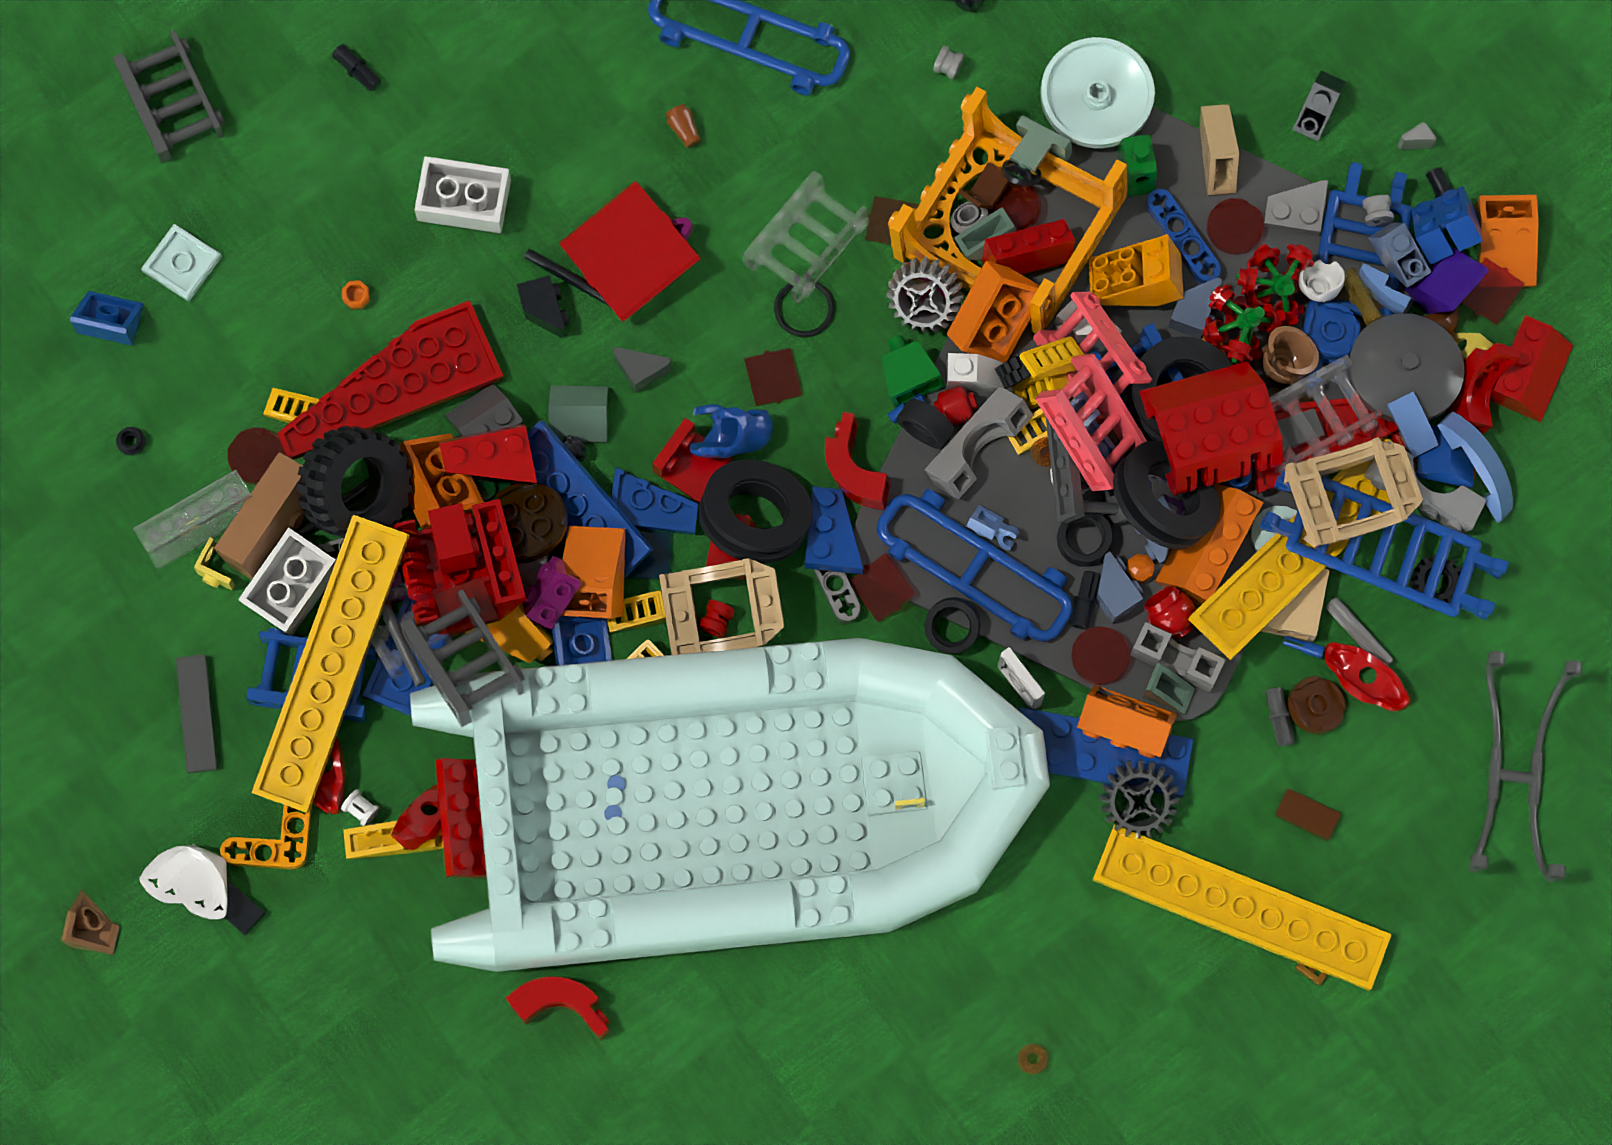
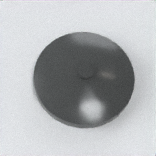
[1348,313,1464,423]

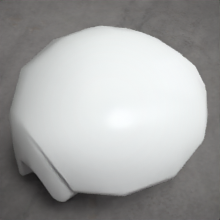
[1299,259,1345,302]

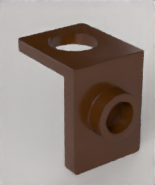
[958,162,1010,210]

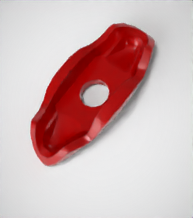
[1324,642,1411,711]
[314,737,346,814]
[391,784,442,850]

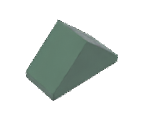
[954,207,1016,260]
[1142,663,1195,715]

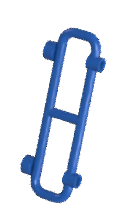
[648,0,850,96]
[877,489,1073,642]

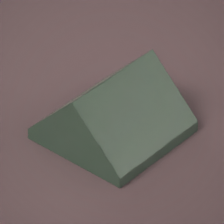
[548,386,608,443]

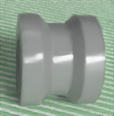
[933,45,965,80]
[1362,195,1394,227]

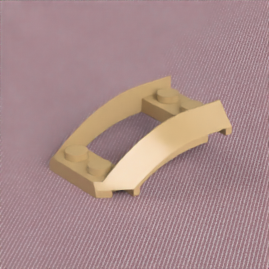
[1284,437,1423,547]
[659,558,784,655]

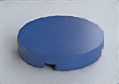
[1303,302,1361,360]

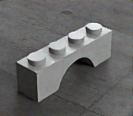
[925,386,1033,500]
[1364,441,1486,534]

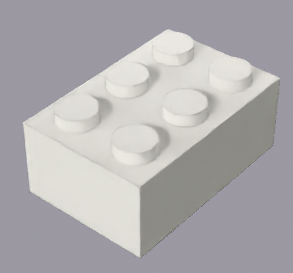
[414,156,511,234]
[238,527,336,636]

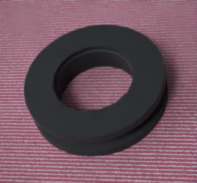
[1127,336,1232,441]
[1113,441,1220,549]
[699,459,813,564]

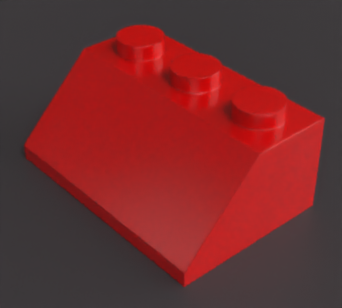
[1490,315,1573,422]

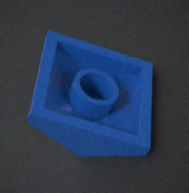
[1416,426,1474,488]
[552,616,612,666]

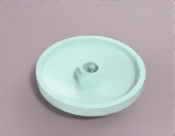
[1040,37,1155,148]

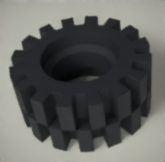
[995,345,1043,389]
[1409,555,1462,611]

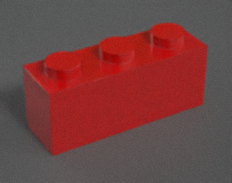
[981,219,1075,274]

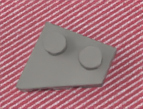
[1263,180,1328,236]

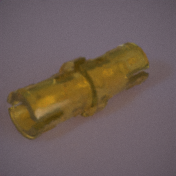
[1344,267,1383,326]

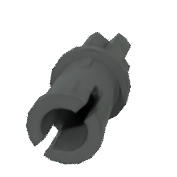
[1264,687,1294,747]

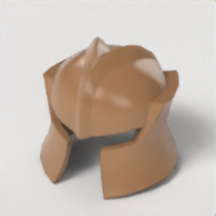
[1261,326,1319,387]

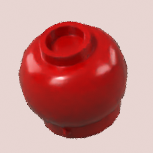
[1144,585,1196,639]

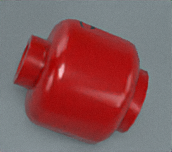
[933,386,978,427]

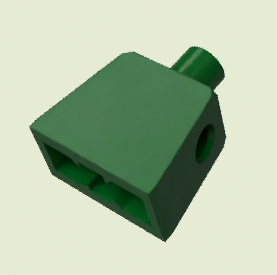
[1117,134,1157,197]
[881,335,946,407]

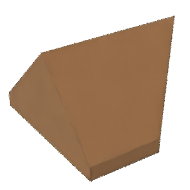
[61,889,119,955]

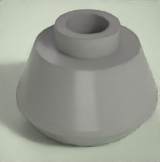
[951,202,989,234]

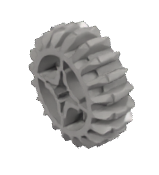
[887,257,964,334]

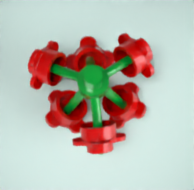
[1236,244,1315,325]
[1202,284,1286,363]

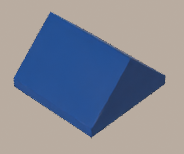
[70,291,144,346]

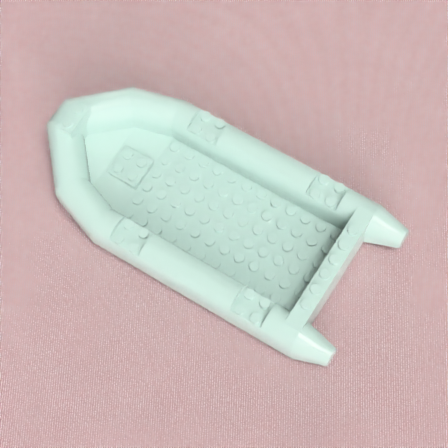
[410,638,1050,972]

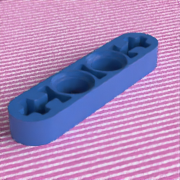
[1146,189,1221,284]

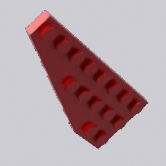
[277,300,503,460]

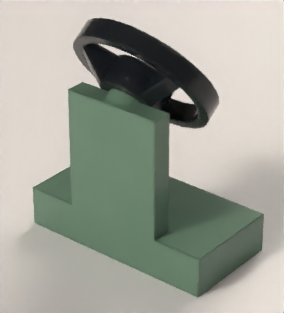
[1001,115,1072,186]

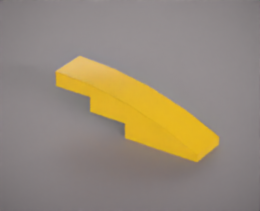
[343,821,443,859]

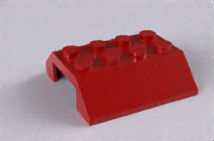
[1139,362,1283,496]
[392,499,526,635]

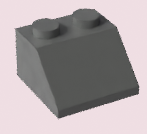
[445,383,524,436]

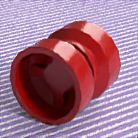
[698,599,736,638]

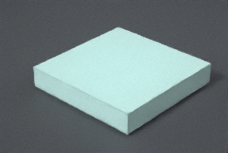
[141,224,222,302]

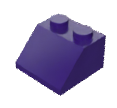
[1404,248,1489,314]

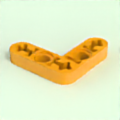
[220,805,312,869]

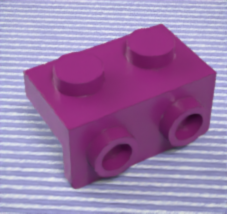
[523,556,581,629]

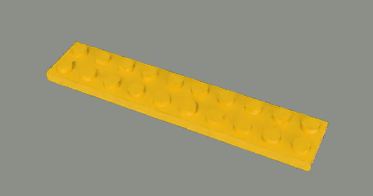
[1188,436,1418,660]
[252,515,410,813]
[1092,825,1392,991]

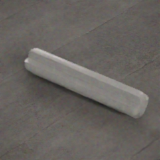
[1326,598,1393,666]

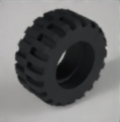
[297,426,412,538]

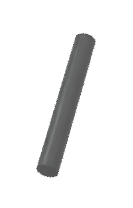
[381,604,427,687]

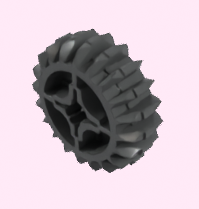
[1099,759,1180,839]

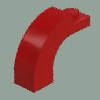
[1450,343,1521,435]
[825,412,891,510]
[506,977,610,1040]

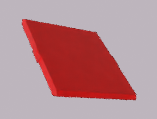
[559,180,701,322]

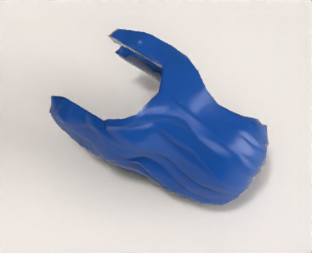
[690,404,773,458]

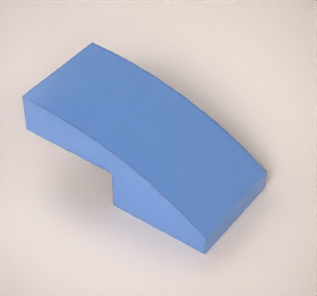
[1356,263,1410,314]
[1386,392,1438,458]

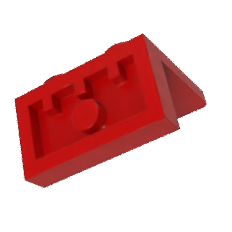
[652,418,732,503]

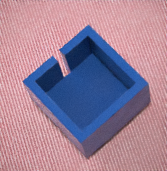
[1411,186,1483,264]

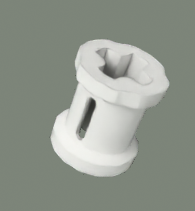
[341,789,380,826]

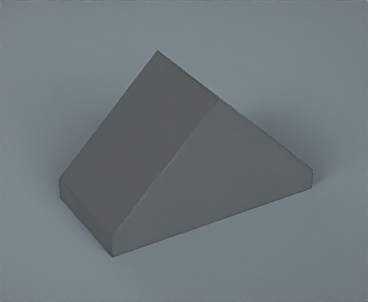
[613,347,671,393]

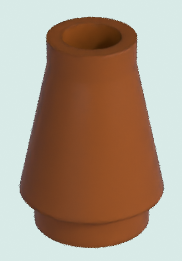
[665,103,701,148]

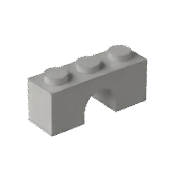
[1130,622,1226,692]

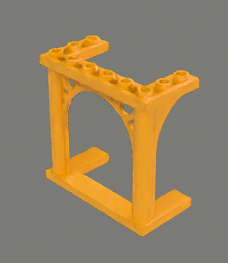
[888,86,1127,333]

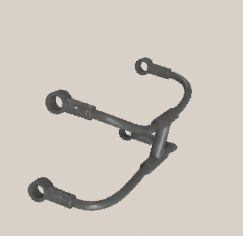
[1469,651,1583,882]

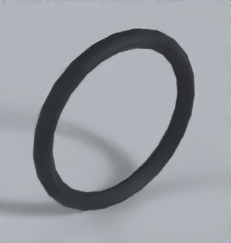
[774,279,834,337]

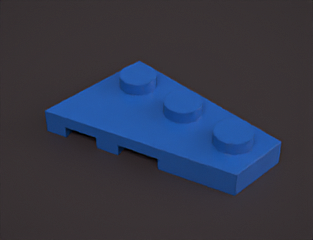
[611,467,699,535]
[805,487,863,574]

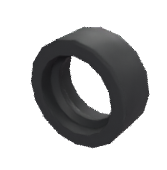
[897,398,954,449]
[1057,512,1113,567]
[924,597,981,654]

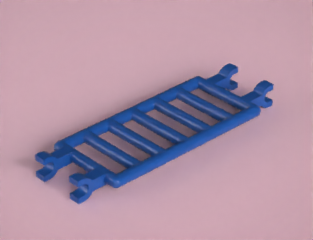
[1302,162,1413,398]
[1259,470,1509,620]

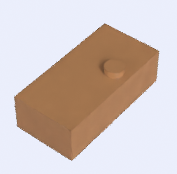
[214,452,306,580]

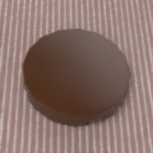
[1288,676,1345,735]

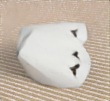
[139,844,227,919]

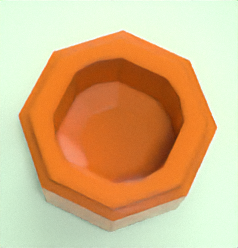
[342,280,370,310]
[1125,553,1155,584]

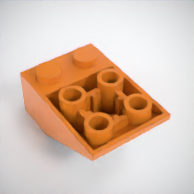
[1474,195,1538,288]
[561,526,625,619]

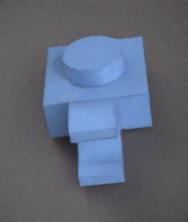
[966,505,1020,550]

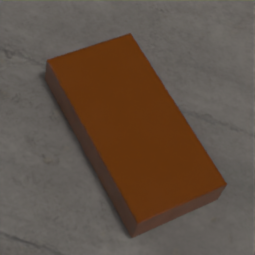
[1274,788,1341,841]

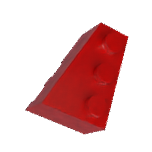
[439,424,537,483]

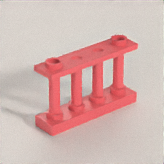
[1033,292,1152,425]
[1035,354,1147,491]

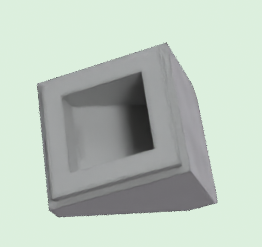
[1397,122,1436,150]

